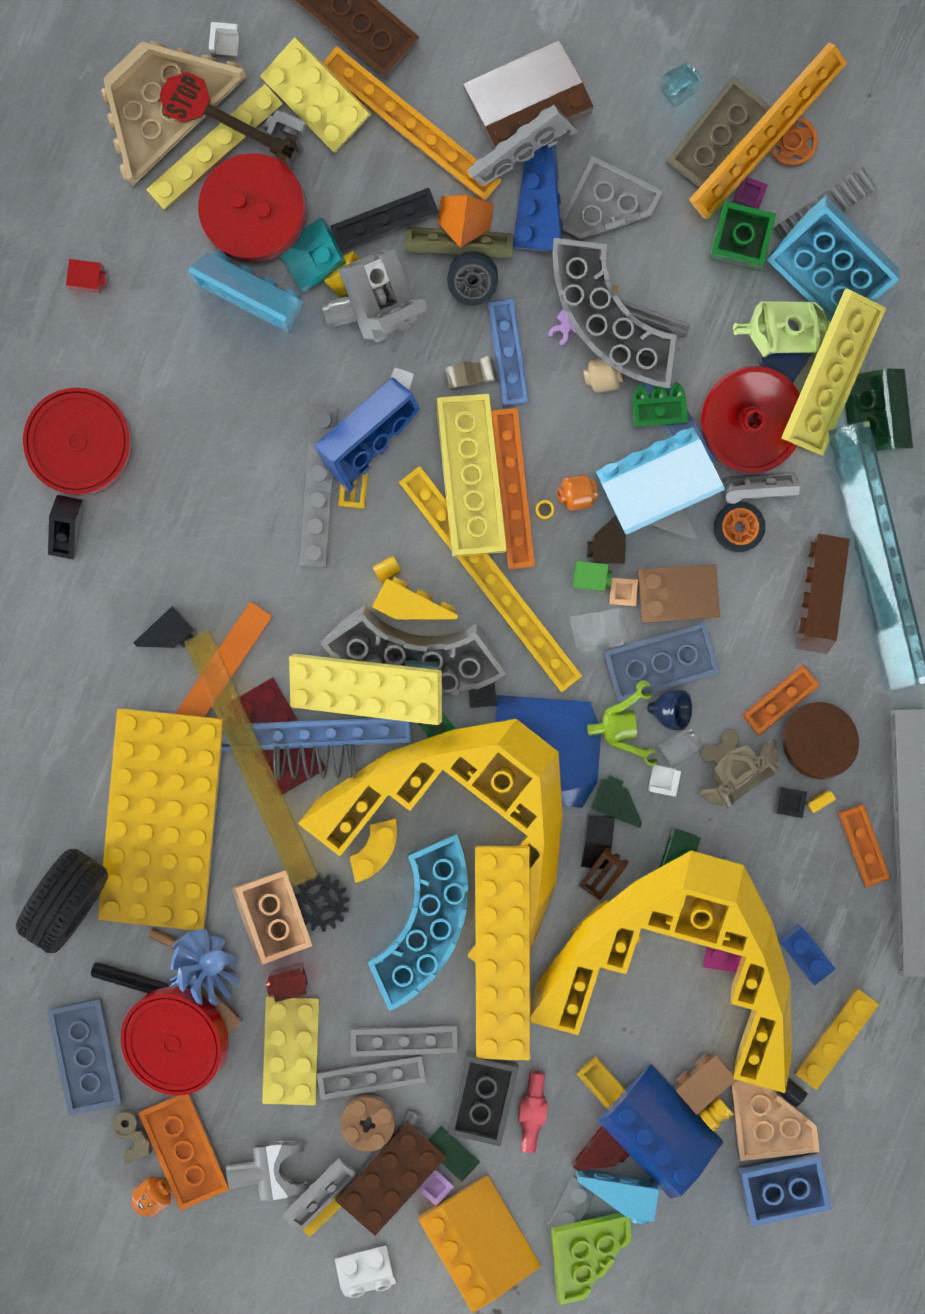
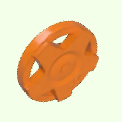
[770,116,818,166]

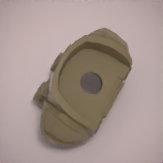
[698,729,780,808]

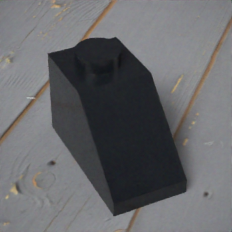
[48,495,83,560]
[133,606,196,648]
[581,814,615,869]

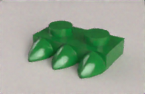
[632,382,688,428]

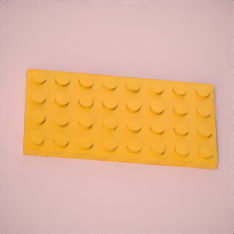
[98,708,224,930]

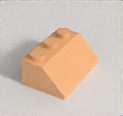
[231,870,313,965]

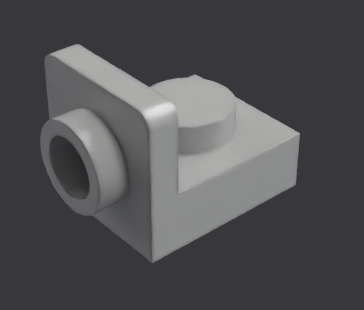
[264,110,307,138]

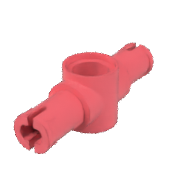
[518,1070,548,1153]

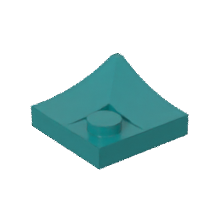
[280,217,346,292]

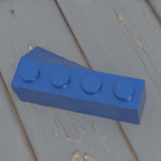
[314,378,420,493]

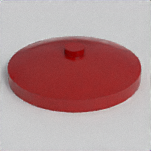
[701,366,800,473]

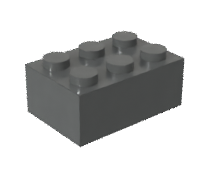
[448,1051,519,1146]

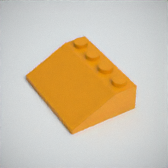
[419,1174,541,1313]

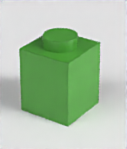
[572,561,612,592]

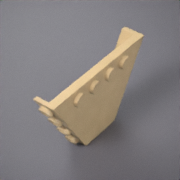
[101,41,247,187]

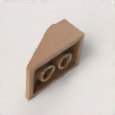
[637,564,720,623]

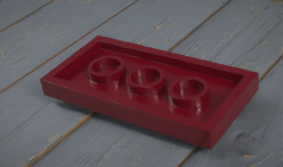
[227,677,325,796]

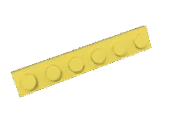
[146,84,283,210]

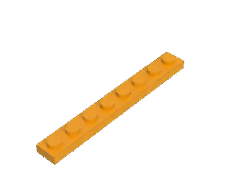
[689,43,847,219]
[323,46,502,201]

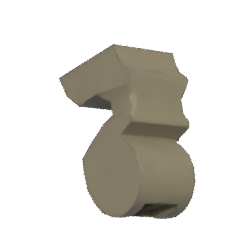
[445,355,498,390]
[113,1109,152,1164]

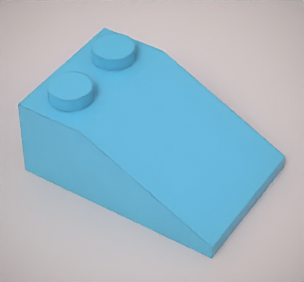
[576,1167,659,1224]

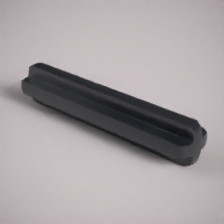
[91,963,169,993]

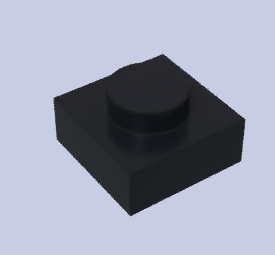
[469,682,497,708]
[775,787,807,818]

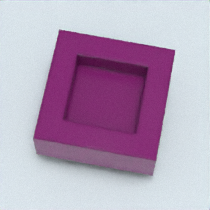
[733,177,768,209]

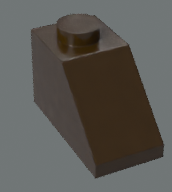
[587,515,626,564]

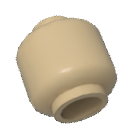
[584,358,624,393]

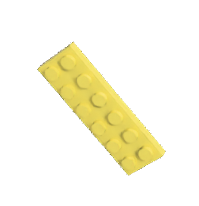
[781,289,886,456]
[435,394,507,557]
[289,654,442,725]

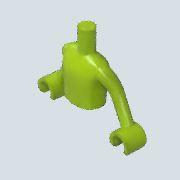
[587,680,658,766]

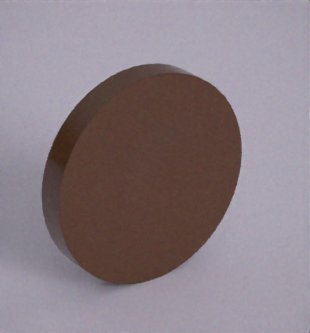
[782,702,859,780]

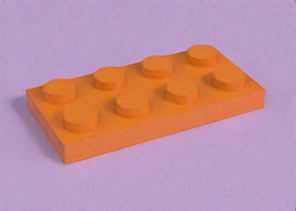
[138,1094,230,1211]

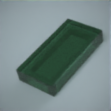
[428,1125,480,1182]

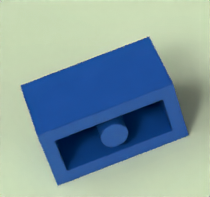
[778,924,836,985]

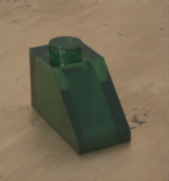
[589,775,642,828]

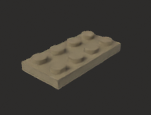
[667,77,771,188]

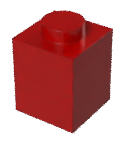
[66,259,108,293]

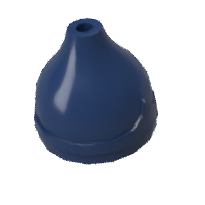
[648,690,692,730]

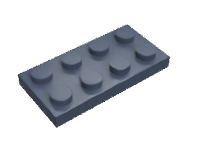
[603,622,720,703]
[47,998,122,1115]

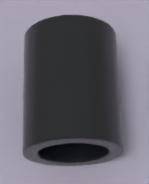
[777,1077,808,1107]

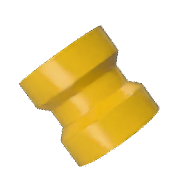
[698,1096,734,1132]

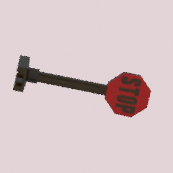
[159,72,304,171]

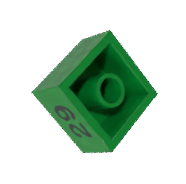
[709,201,776,271]

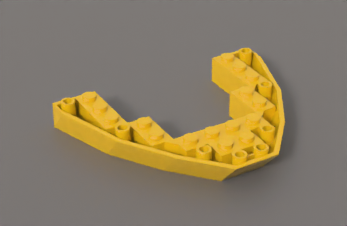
[298,719,563,963]
[530,850,792,1093]

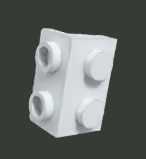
[335,1245,396,1298]

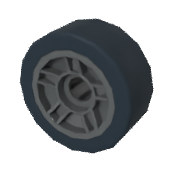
[447,251,498,306]

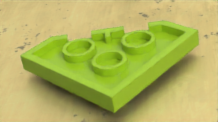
[551,1213,632,1305]

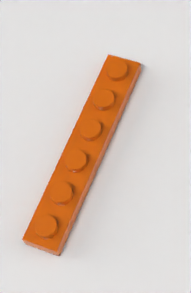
[491,408,535,570]

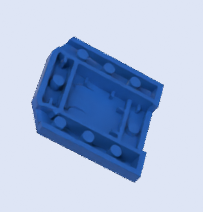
[495,695,601,808]

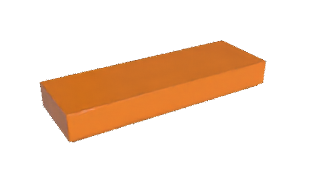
[742,665,820,736]
[838,803,891,888]

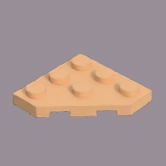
[731,1080,820,1161]

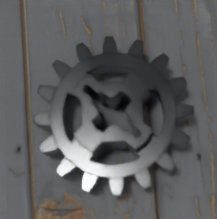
[294,873,350,932]

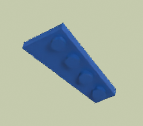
[513,144,563,252]

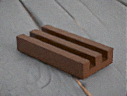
[578,847,629,900]

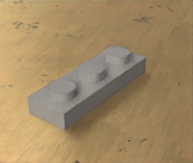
[282,1158,358,1231]

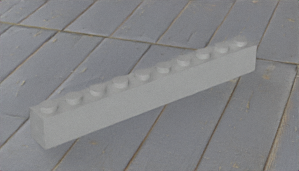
[891,709,925,977]

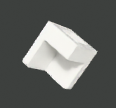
[209,22,240,58]
[647,765,681,797]

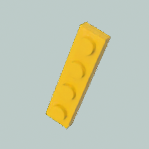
[794,988,879,1090]

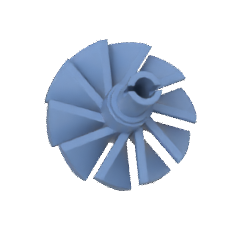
[170,929,239,1005]

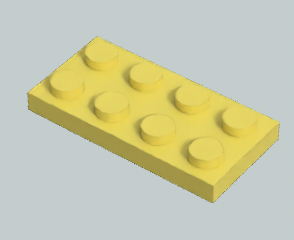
[260,37,372,152]
[262,996,319,1105]

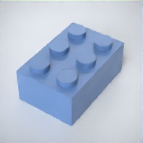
[738,1153,832,1227]

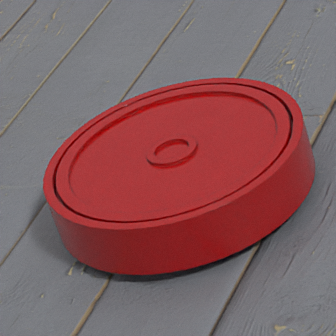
[198,153,307,263]
[23,387,132,496]
[120,987,229,1096]

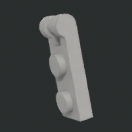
[722,472,800,504]

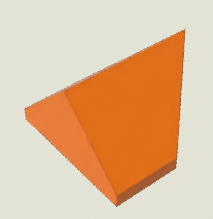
[438,195,494,248]

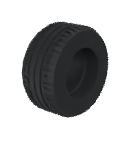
[16,849,108,953]

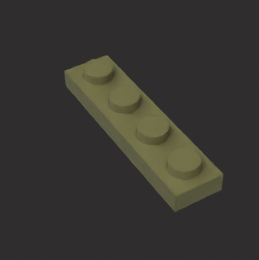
[406,227,513,258]

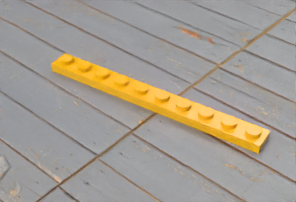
[399,466,582,693]

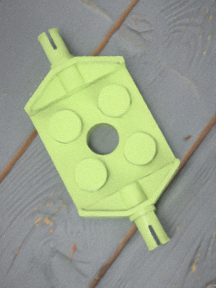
[733,301,830,357]

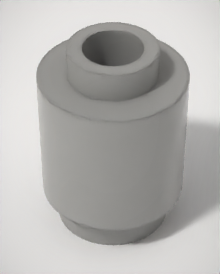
[322,296,357,327]

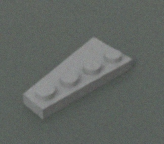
[468,105,578,186]

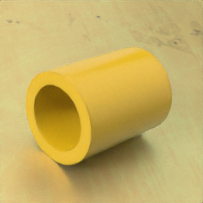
[535,500,554,520]
[372,555,402,583]

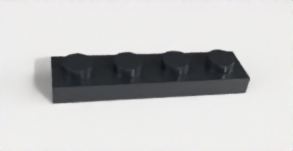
[330,187,439,252]

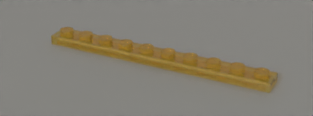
[184,631,319,887]

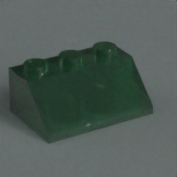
[846,368,913,456]

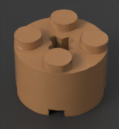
[341,1093,395,1152]

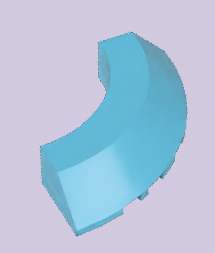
[367,834,469,1011]

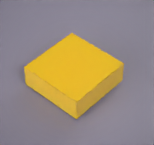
[805,790,836,813]

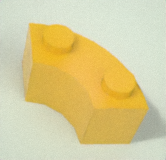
[350,817,398,883]

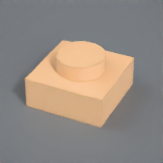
[609,578,638,606]

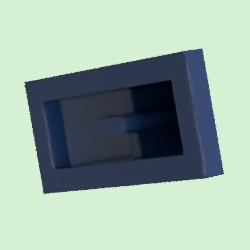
[758,353,813,383]

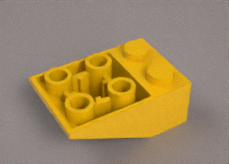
[372,577,459,621]

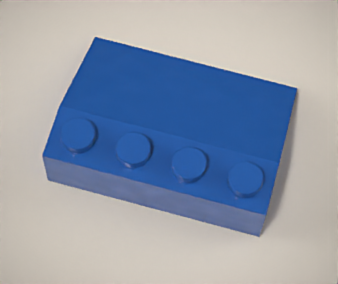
[597,1064,723,1198]

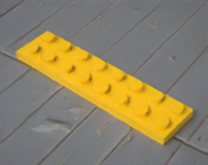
[475,846,531,1060]

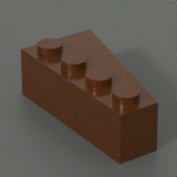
[796,534,850,654]

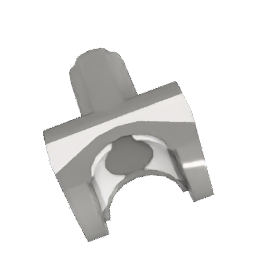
[226,1141,309,1201]

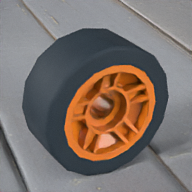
[714,502,765,552]

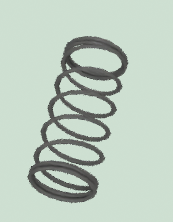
[274,745,355,780]

